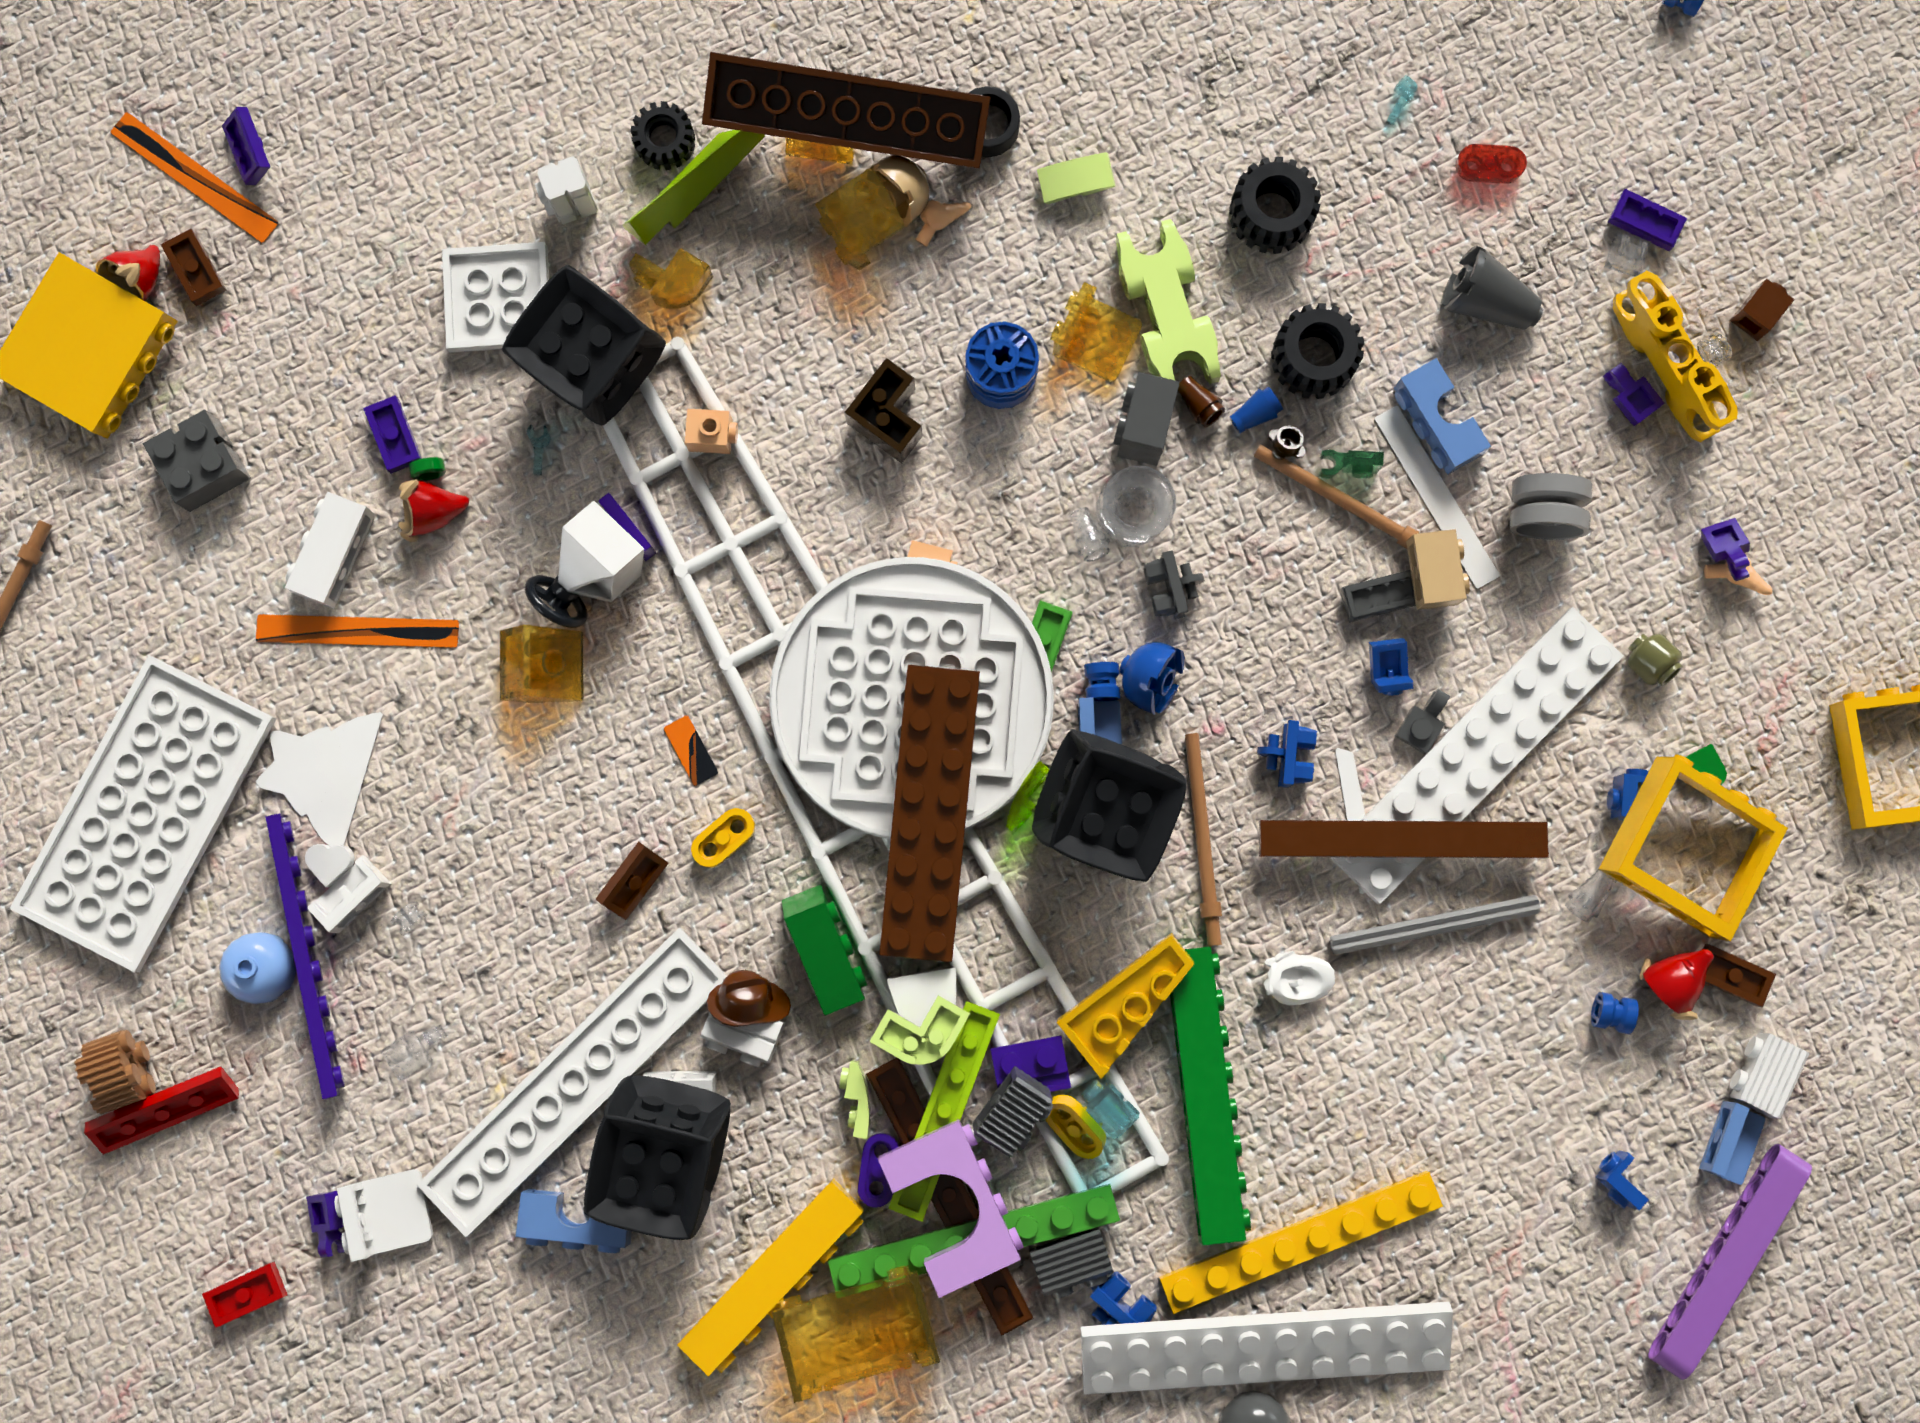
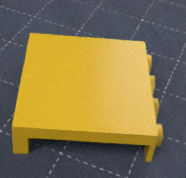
[0,252,178,439]

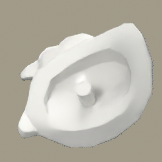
[1263,951,1335,1005]

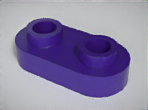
[858,1133,899,1208]

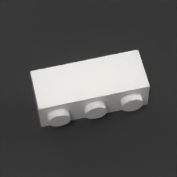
[285,491,376,609]

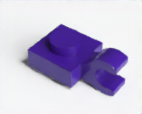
[1603,363,1665,427]
[1701,518,1750,581]
[306,1191,345,1258]

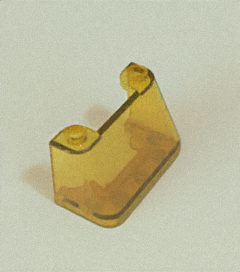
[772,1265,941,1403]

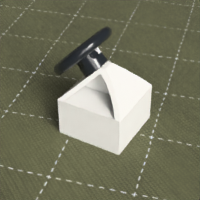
[525,501,644,628]

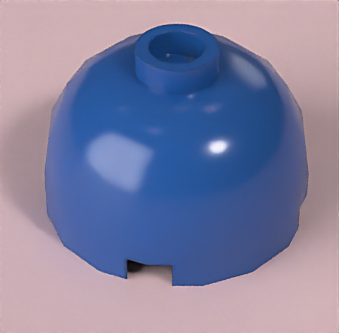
[1119,642,1185,715]

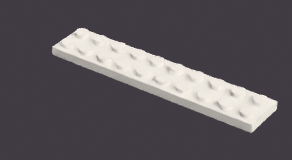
[1330,607,1624,904]
[417,928,727,1238]
[1081,1302,1453,1395]

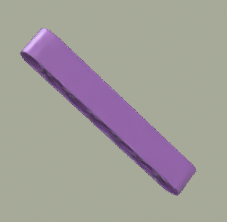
[1648,1144,1812,1380]

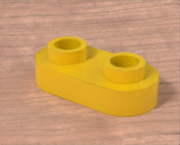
[691,808,755,868]
[1046,1095,1106,1159]

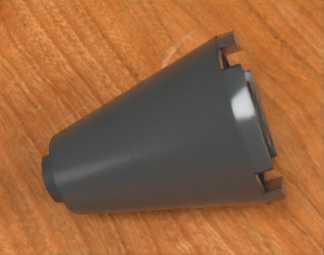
[1441,246,1544,330]

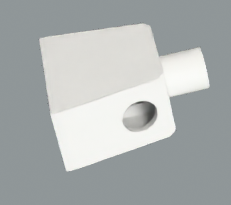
[887,968,956,1027]

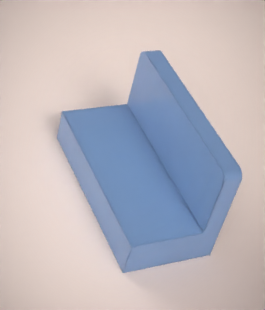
[1078,697,1122,744]
[1699,1101,1765,1185]

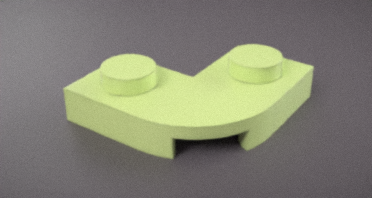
[870,995,970,1065]

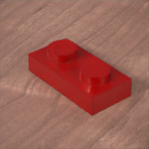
[202,1261,288,1328]

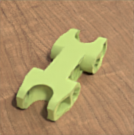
[1115,219,1221,384]

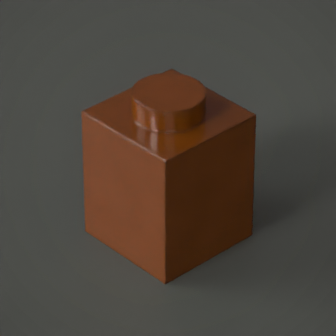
[1730,279,1795,341]

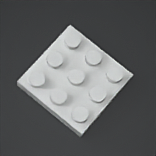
[442,242,549,353]

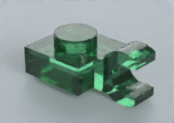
[1319,449,1384,479]

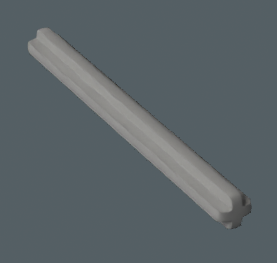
[1330,895,1540,955]

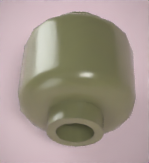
[1628,633,1683,686]

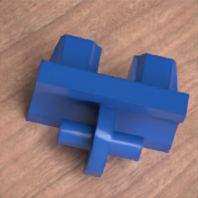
[1257,720,1317,788]
[1090,1271,1157,1325]

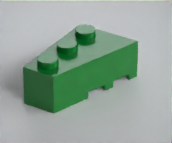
[782,884,868,1016]

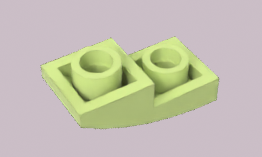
[1037,152,1116,204]
[839,1060,870,1139]

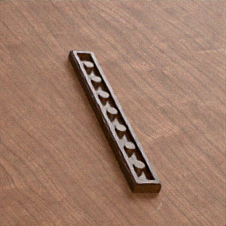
[1259,820,1549,859]
[866,1057,1034,1336]

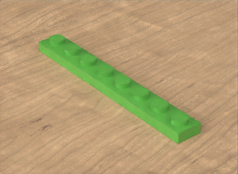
[828,1184,1120,1297]

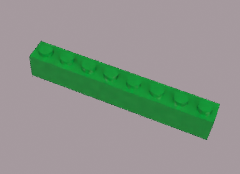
[1170,946,1251,1245]

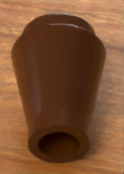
[1178,376,1225,428]

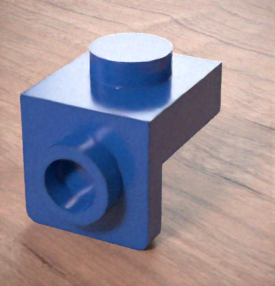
[1369,638,1414,696]
[1607,769,1648,820]
[1596,1150,1649,1211]

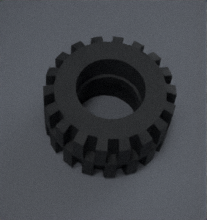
[1229,157,1321,254]
[1271,303,1364,399]

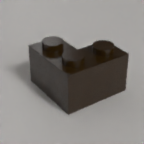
[844,358,922,464]

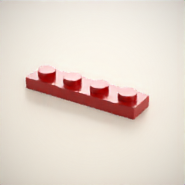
[84,1066,239,1155]

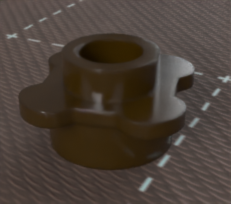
[1268,425,1306,460]

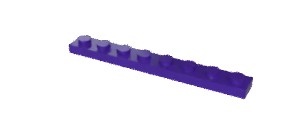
[265,813,345,1099]

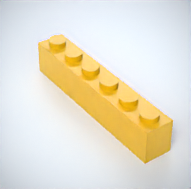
[677,1178,864,1377]

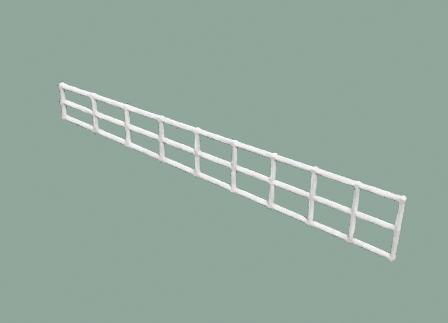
[603,337,1169,1195]

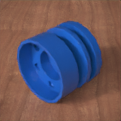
[965,321,1039,409]

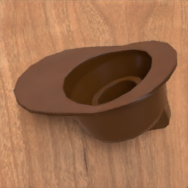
[707,970,791,1027]

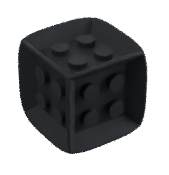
[502,265,666,426]
[1032,729,1187,882]
[584,1076,731,1240]

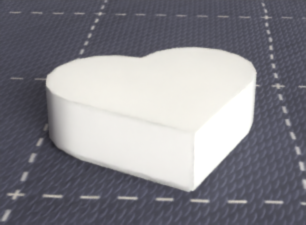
[305,844,355,887]

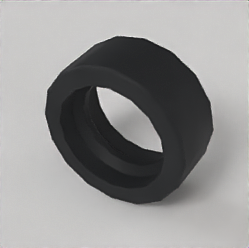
[969,86,1020,158]

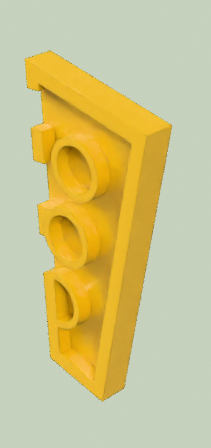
[1056,933,1194,1079]

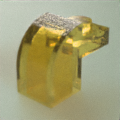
[629,248,713,309]

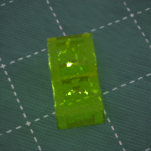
[1006,761,1050,835]

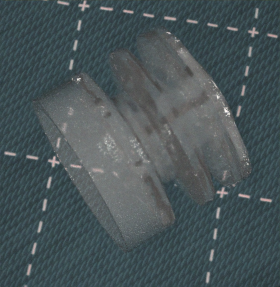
[1095,465,1176,547]

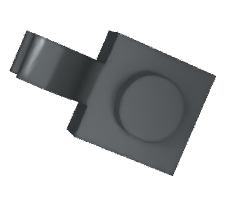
[1395,689,1450,754]

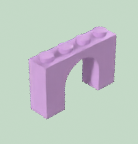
[878,1119,1024,1298]

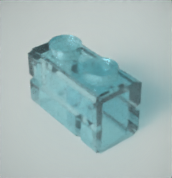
[1081,1079,1140,1139]

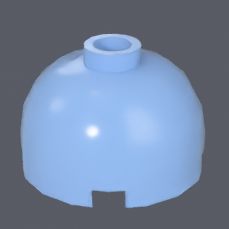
[219,932,297,1004]

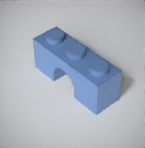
[1394,358,1491,475]
[515,1189,632,1253]

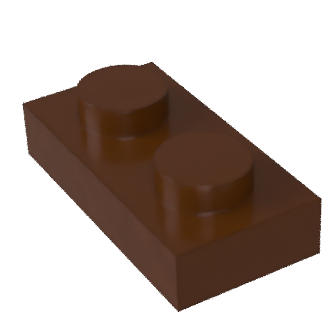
[161,229,227,307]
[596,841,669,920]
[1703,944,1776,1007]

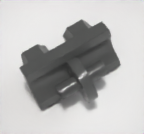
[1143,550,1205,619]

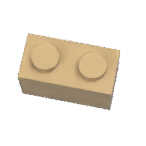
[1406,529,1470,610]

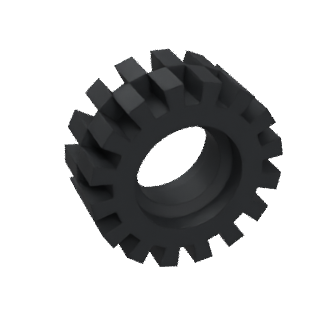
[631,101,695,170]

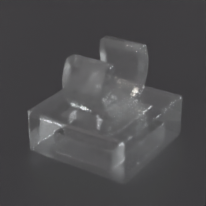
[1604,231,1651,277]

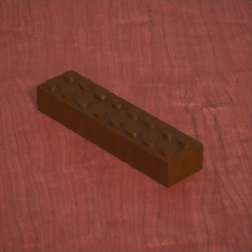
[702,52,990,169]
[879,665,980,962]

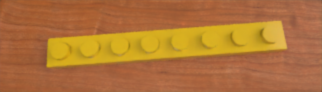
[1159,1171,1443,1314]

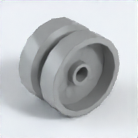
[1510,473,1593,540]

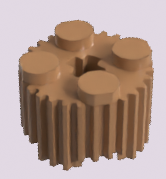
[74,1030,156,1114]

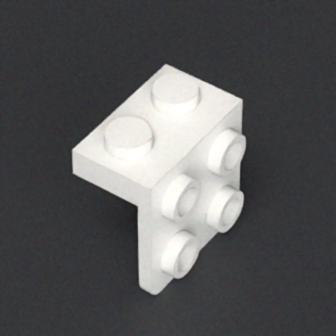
[334,1169,433,1262]

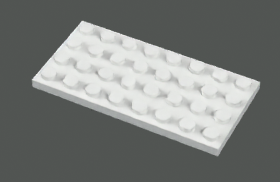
[9,655,276,973]

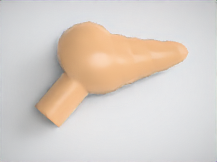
[915,200,971,247]
[1704,557,1773,595]

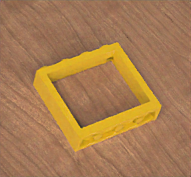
[1829,685,1920,830]
[1599,754,1788,942]

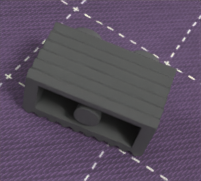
[972,1066,1053,1158]
[1029,1227,1114,1299]

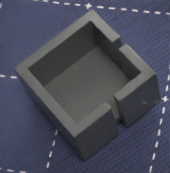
[1113,372,1180,466]
[143,409,251,512]

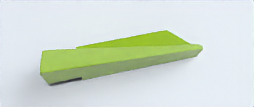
[622,130,765,245]

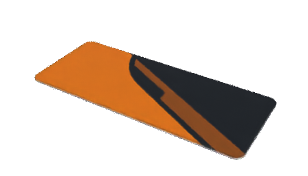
[664,715,718,786]

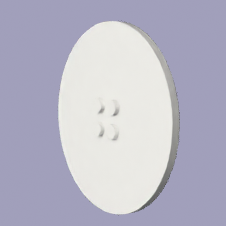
[769,557,1054,839]

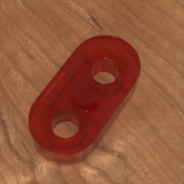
[1455,144,1527,184]

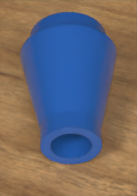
[1229,387,1283,434]

